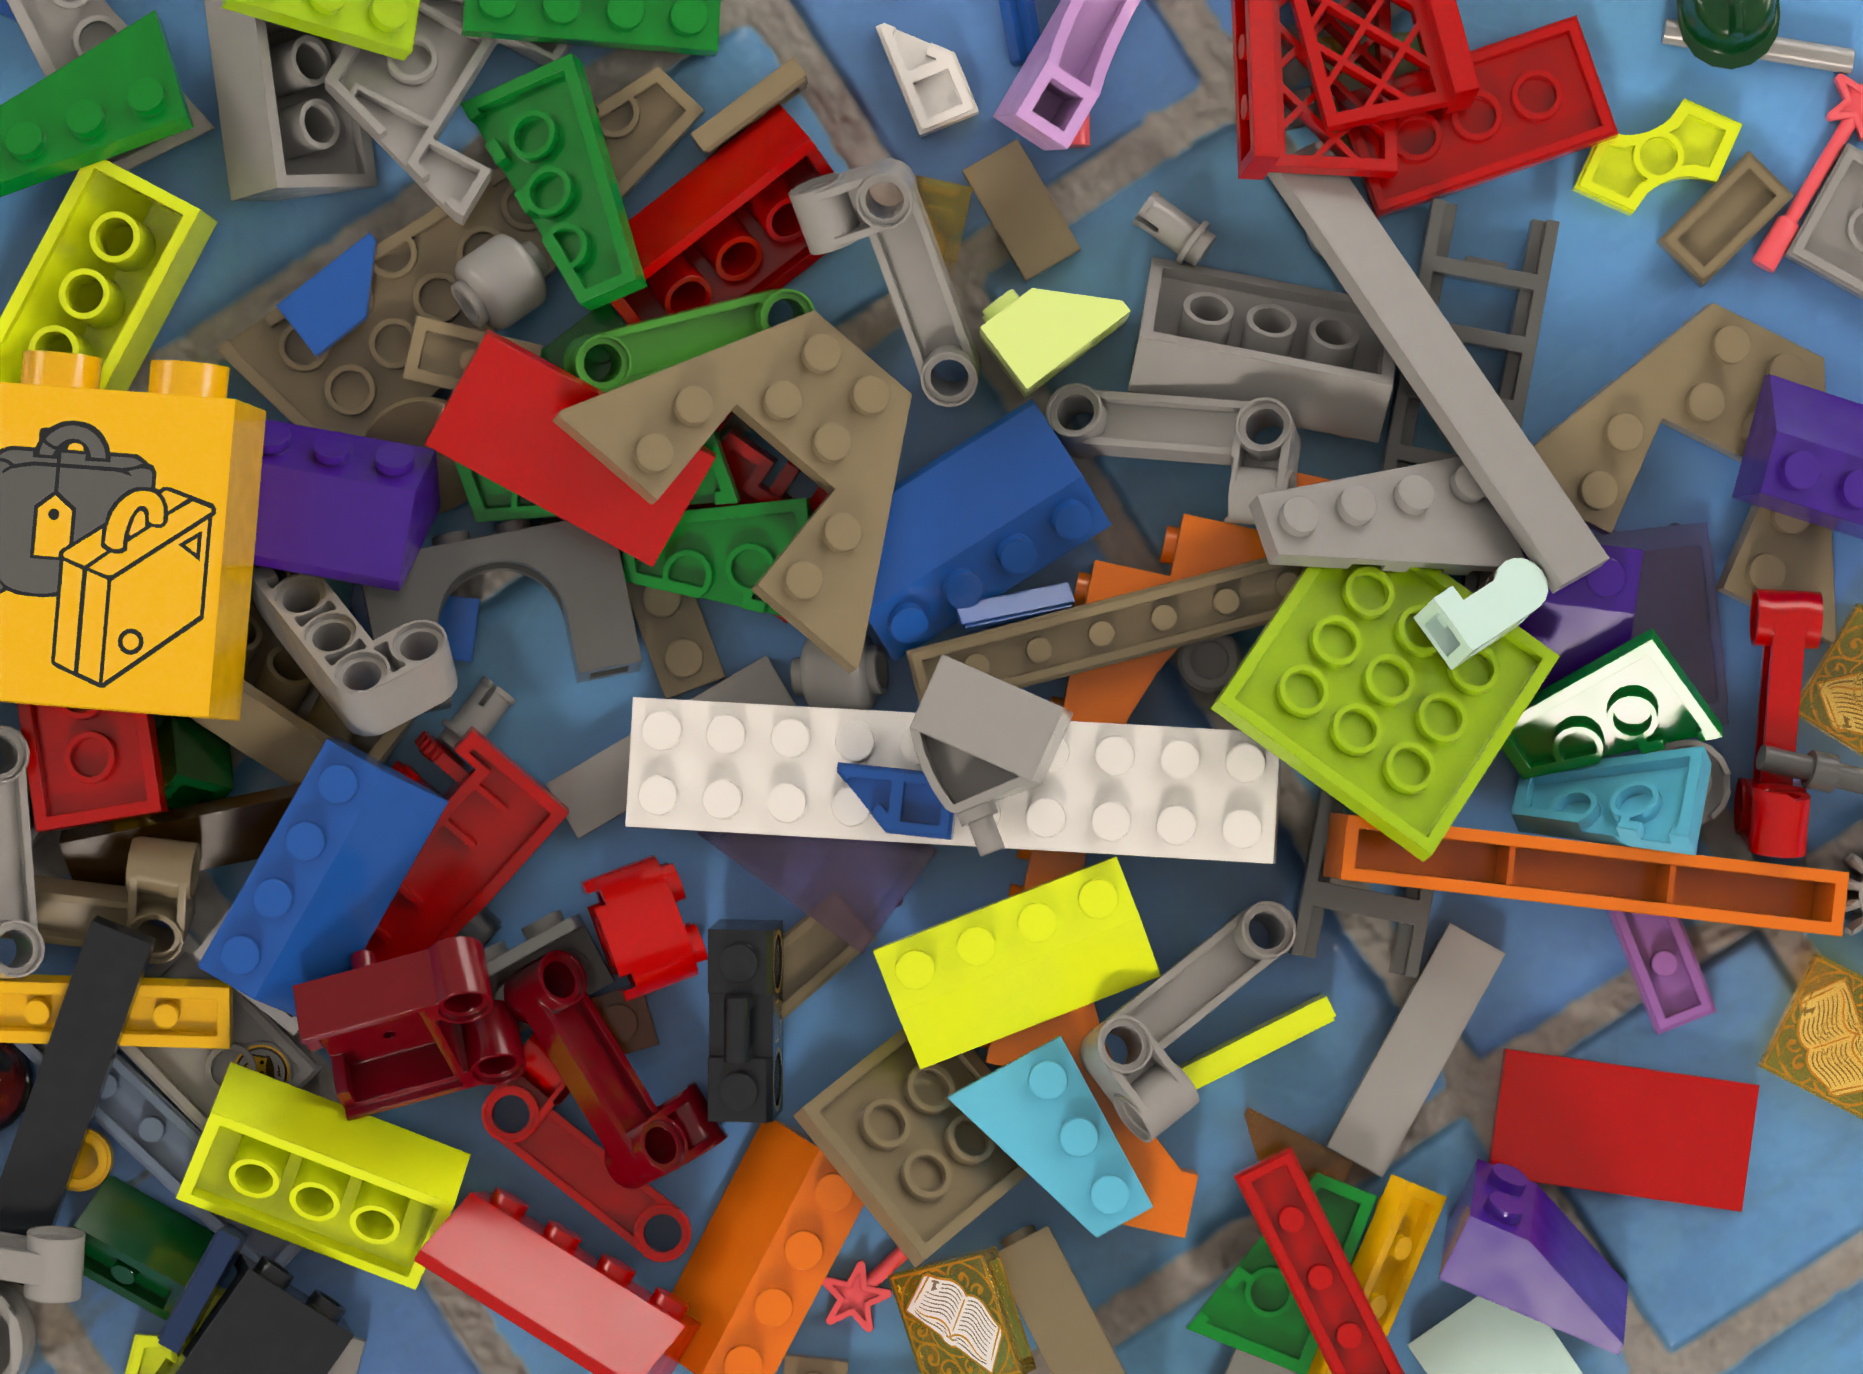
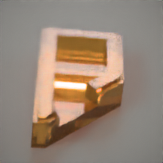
[1243,1106,1354,1182]

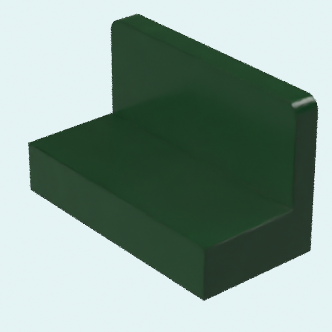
[73,1176,215,1321]

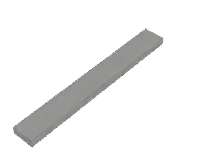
[1267,140,1609,594]

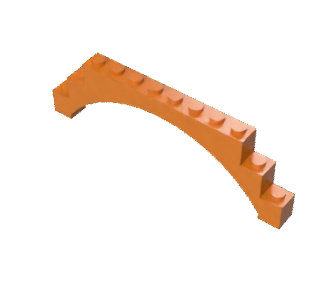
[980,472,1333,1238]

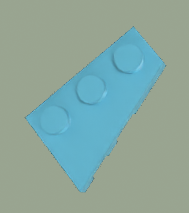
[1511,746,1712,856]
[947,1035,1153,1238]

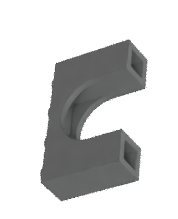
[361,517,642,714]

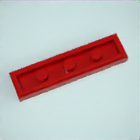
[1232,1146,1404,1374]

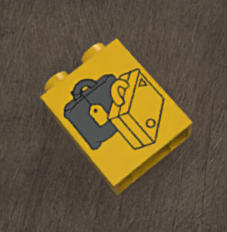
[0,350,266,721]

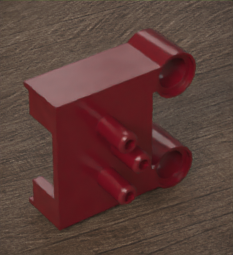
[292,936,526,1121]

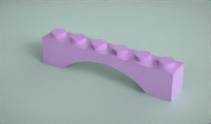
[993,0,1141,151]

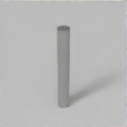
[1661,18,1855,74]

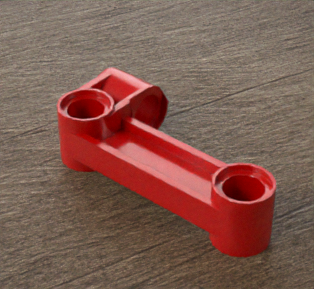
[1734,588,1823,858]
[481,1033,693,1263]

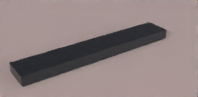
[0,915,157,1286]

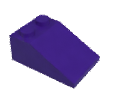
[1519,544,1644,693]
[1439,1159,1628,1355]

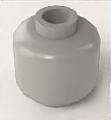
[451,234,549,330]
[790,634,889,710]

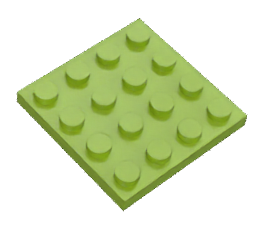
[1210,564,1560,862]

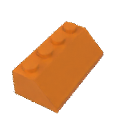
[672,1119,864,1374]

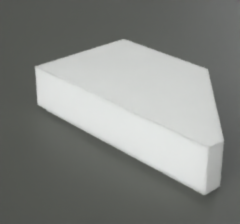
[876,23,979,138]

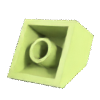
[979,288,1131,399]

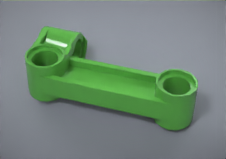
[563,289,816,392]

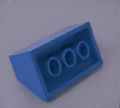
[868,399,1112,661]
[197,737,449,1017]

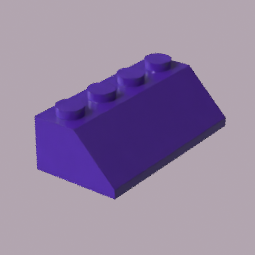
[1732,374,1863,539]
[253,419,440,591]

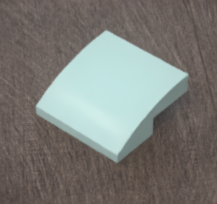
[1407,1296,1583,1374]

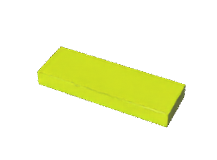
[1178,993,1336,1090]

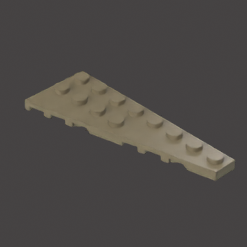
[216,66,705,436]

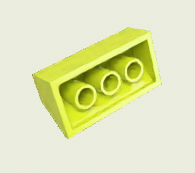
[0,159,218,391]
[873,856,1161,1070]
[176,1062,471,1290]

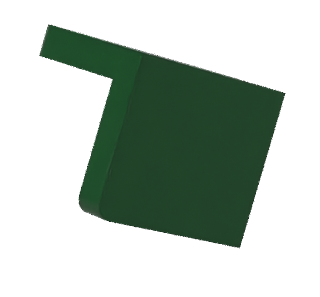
[156,716,234,809]

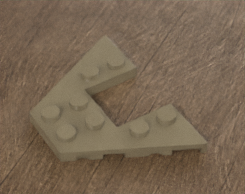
[1533,303,1837,644]
[552,310,912,674]

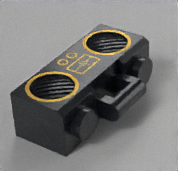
[708,919,783,1123]

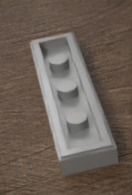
[546,655,796,839]
[1325,922,1506,1178]

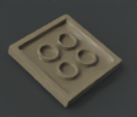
[793,1028,1029,1268]

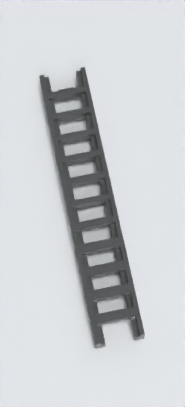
[1288,198,1560,978]

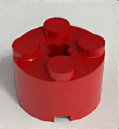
[580,855,708,1002]

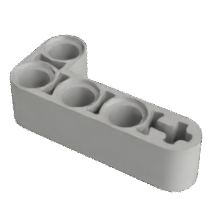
[251,565,458,737]

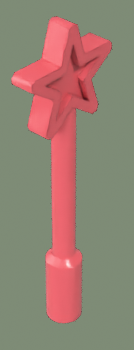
[1751,73,1863,273]
[822,1246,908,1332]

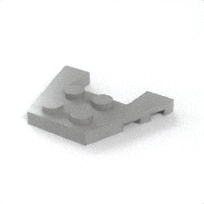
[324,0,573,226]

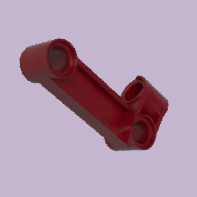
[503,950,728,1189]

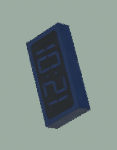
[157,1224,249,1354]

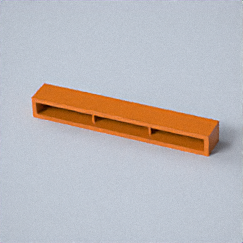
[1323,812,1850,937]

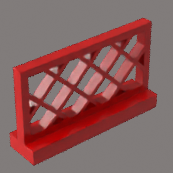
[1231,0,1398,180]
[1290,0,1480,133]

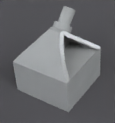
[910,654,1074,857]

